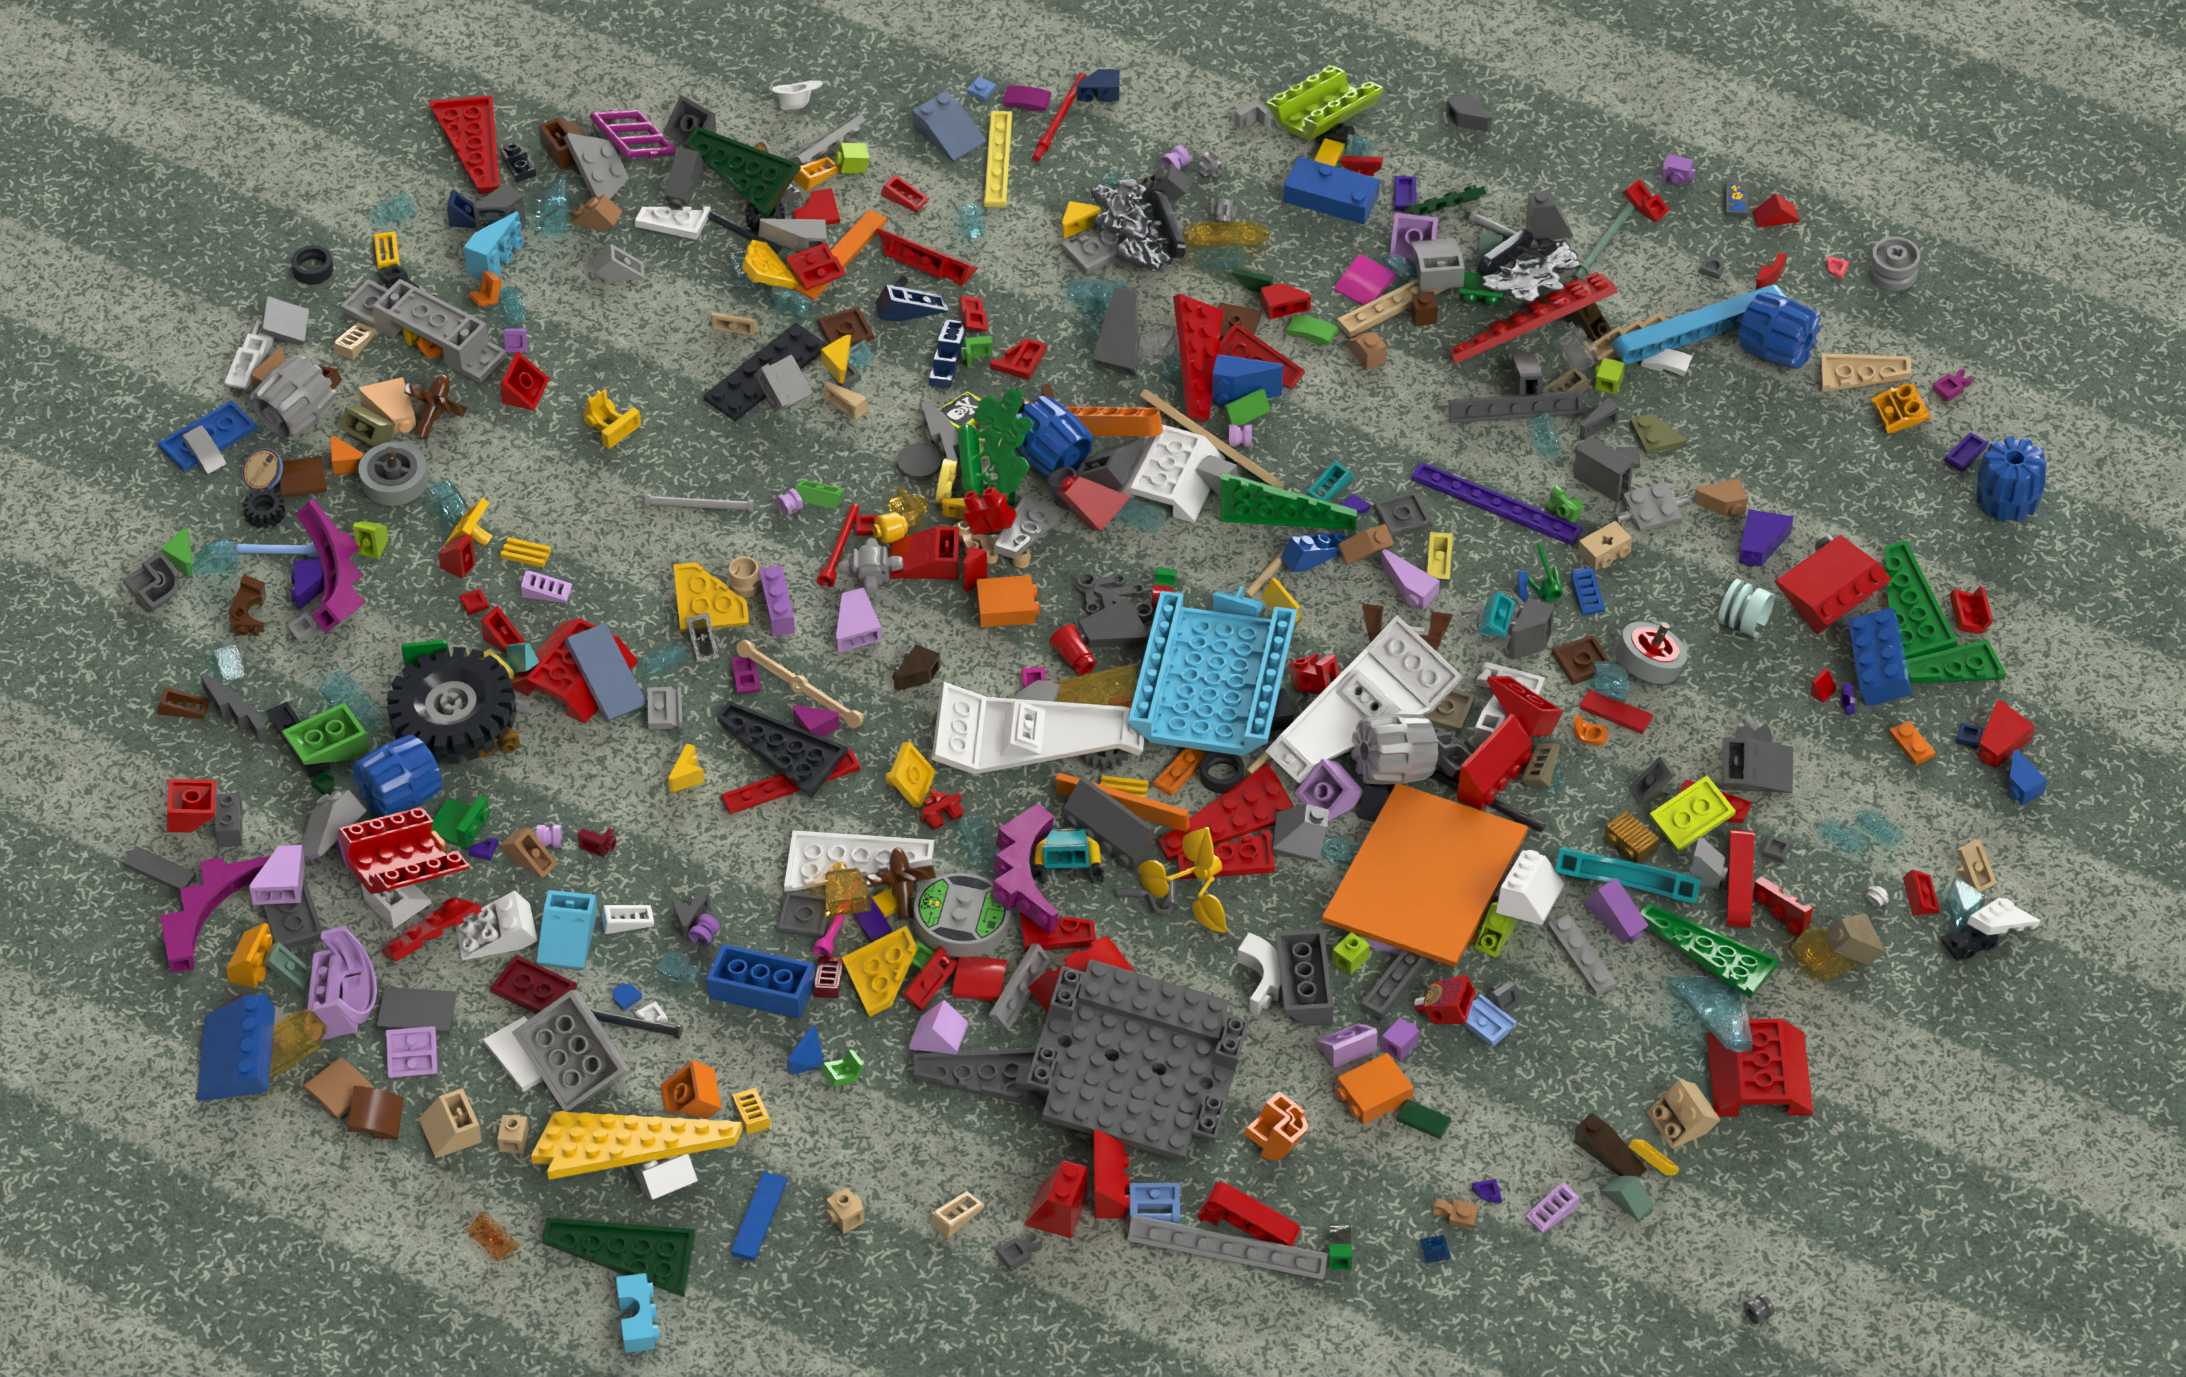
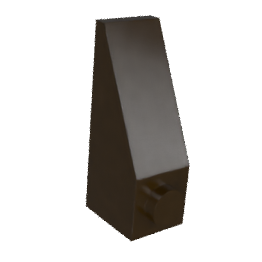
[1574,1113,1647,1178]

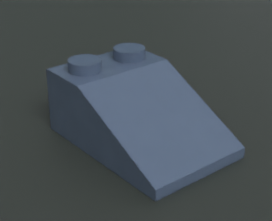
[912,91,987,162]

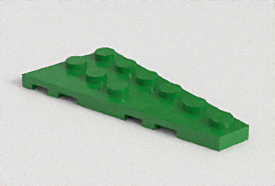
[1220,472,1357,530]
[1885,540,1957,659]
[1640,904,1779,999]

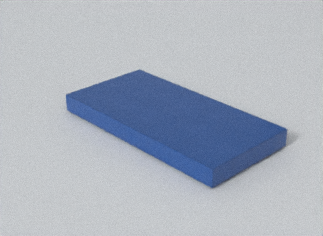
[158,400,258,472]

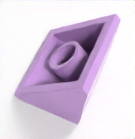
[1390,213,1438,259]
[909,1000,968,1055]
[1316,1023,1377,1069]

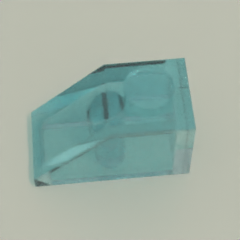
[193,539,240,574]

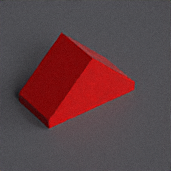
[1753,193,1800,228]
[481,606,525,654]

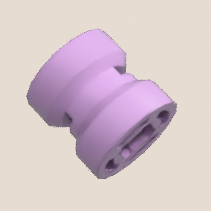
[1161,145,1191,170]
[1229,425,1252,447]
[536,824,562,848]

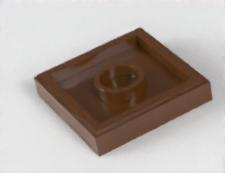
[817,306,874,347]
[1552,635,1614,685]

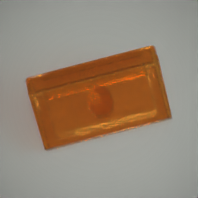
[466,1212,520,1261]

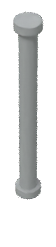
[1469,210,1547,254]
[645,494,754,513]

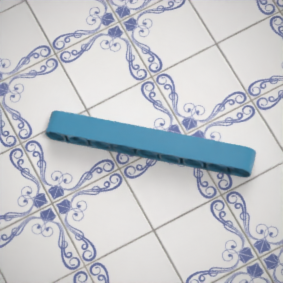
[1612,284,1787,364]

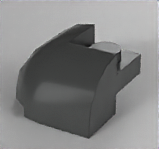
[123,551,179,613]
[1435,732,1478,779]

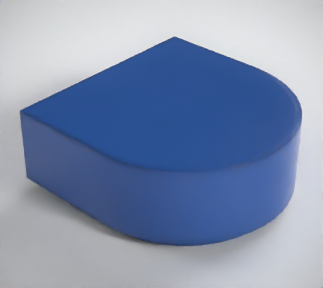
[613,984,642,1011]

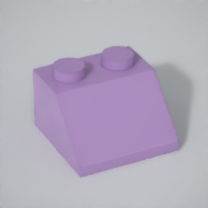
[1294,758,1364,821]

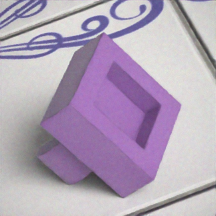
[504,329,528,353]

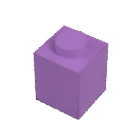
[1381,1018,1419,1061]

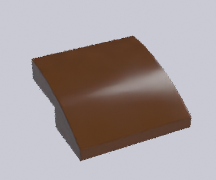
[279,456,327,498]
[348,1086,404,1139]

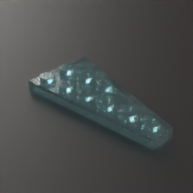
[1667,975,1753,1052]

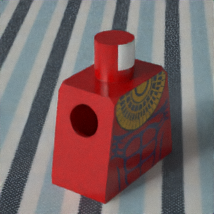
[1415,975,1476,1024]

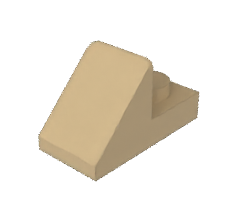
[1957,840,1997,893]

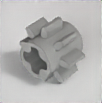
[1198,151,1224,177]
[1210,198,1237,222]

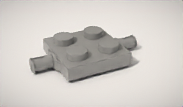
[1615,482,1690,532]

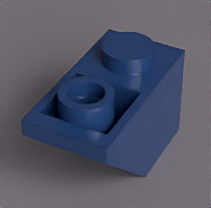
[1077,69,1120,102]

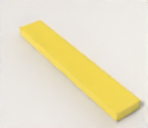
[984,111,1012,207]

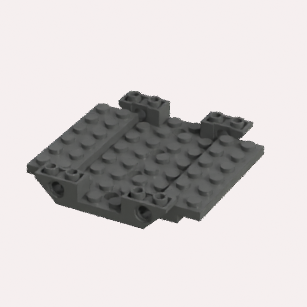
[1026,959,1249,1162]

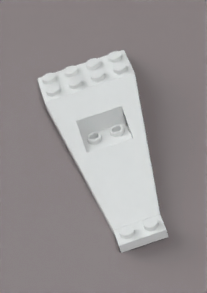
[1266,615,1464,783]
[932,682,1144,774]

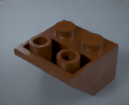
[539,117,586,170]

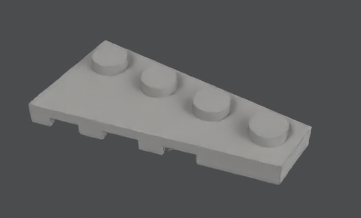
[1062,226,1158,274]
[993,495,1066,559]

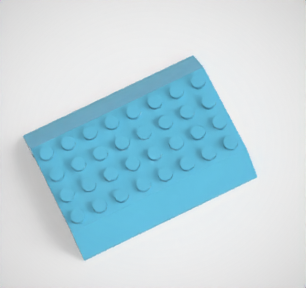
[1128,591,1297,756]

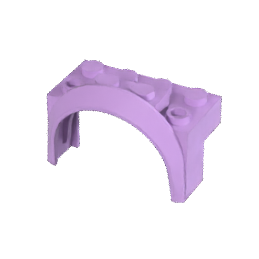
[305,926,377,1042]

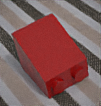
[1024,1160,1087,1238]

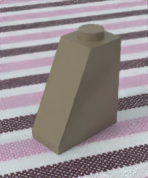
[1824,913,1885,965]

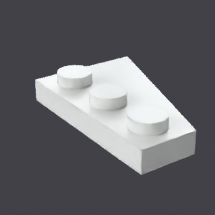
[635,207,711,240]
[1967,898,2040,935]

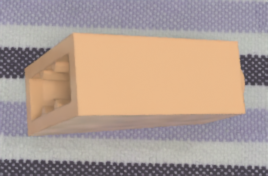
[359,377,417,433]

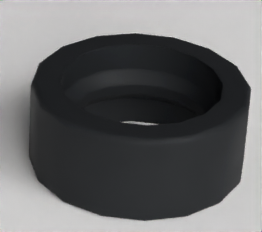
[291,245,334,285]
[1200,751,1244,794]

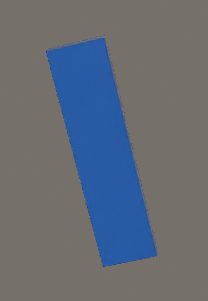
[731,1172,788,1261]

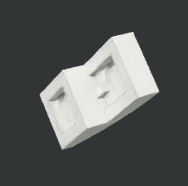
[1641,349,1692,377]

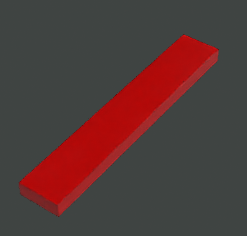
[721,749,861,815]

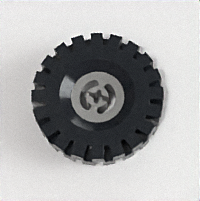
[387,647,517,764]

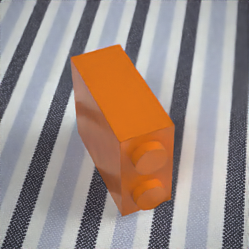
[977,575,1040,627]
[1336,1053,1414,1124]

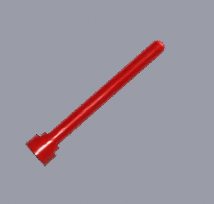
[817,504,859,588]

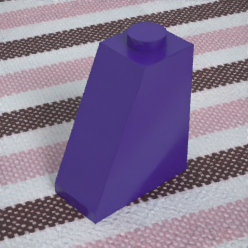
[1739,509,1794,567]

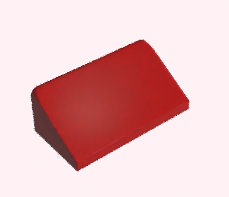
[963,547,988,592]
[1903,869,1940,916]

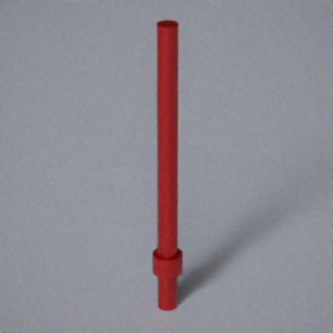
[1032,72,1087,162]

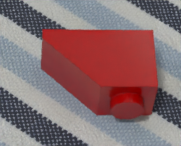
[1261,283,1311,320]
[438,534,476,579]

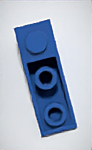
[1280,533,1347,572]

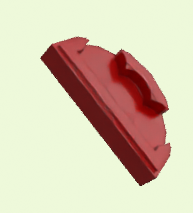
[1340,156,1383,176]

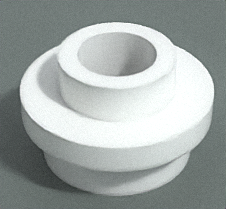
[1865,886,1889,908]

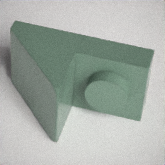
[263,942,312,990]

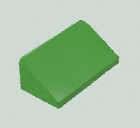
[1225,388,1270,426]
[795,480,845,509]

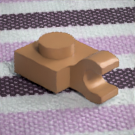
[1433,1199,1478,1229]

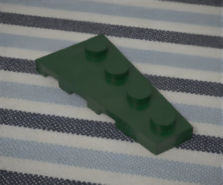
[1402,185,1486,216]

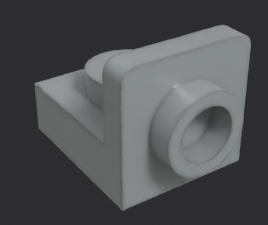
[1234,99,1268,129]

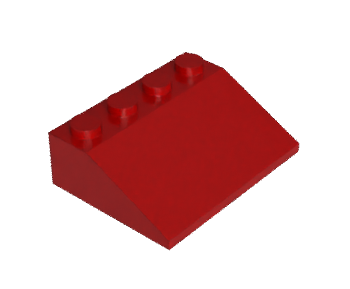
[1774,534,1891,635]

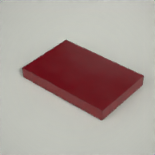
[490,955,577,1014]

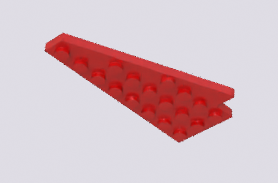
[1448,272,1618,364]

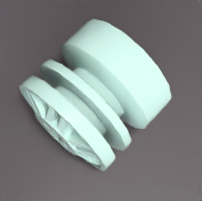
[1718,579,1775,638]

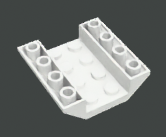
[1113,425,1225,523]

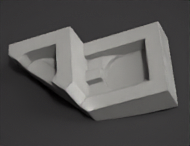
[1013,680,1060,702]

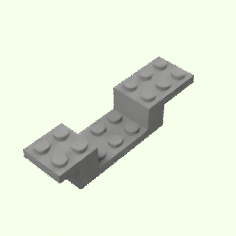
[341,279,507,384]

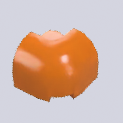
[1244,1092,1309,1160]

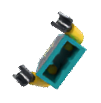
[1031,827,1104,885]

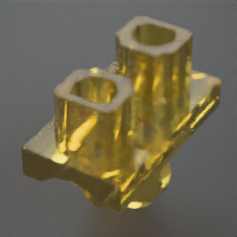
[888,486,929,528]

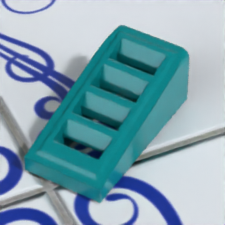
[1306,460,1353,501]

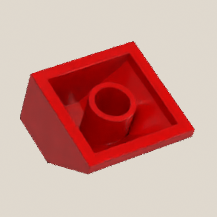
[167,779,216,833]

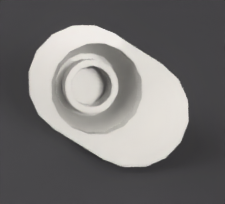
[772,80,823,110]

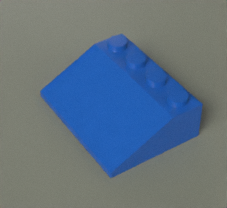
[197,993,276,1100]

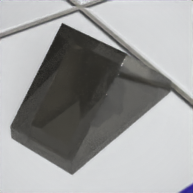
[685,613,719,663]

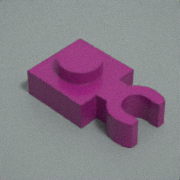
[1932,369,1973,402]

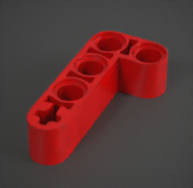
[1198,1182,1301,1247]

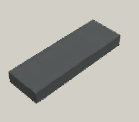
[123,846,196,893]

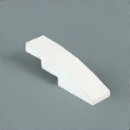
[224,320,275,390]

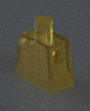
[825,862,871,917]

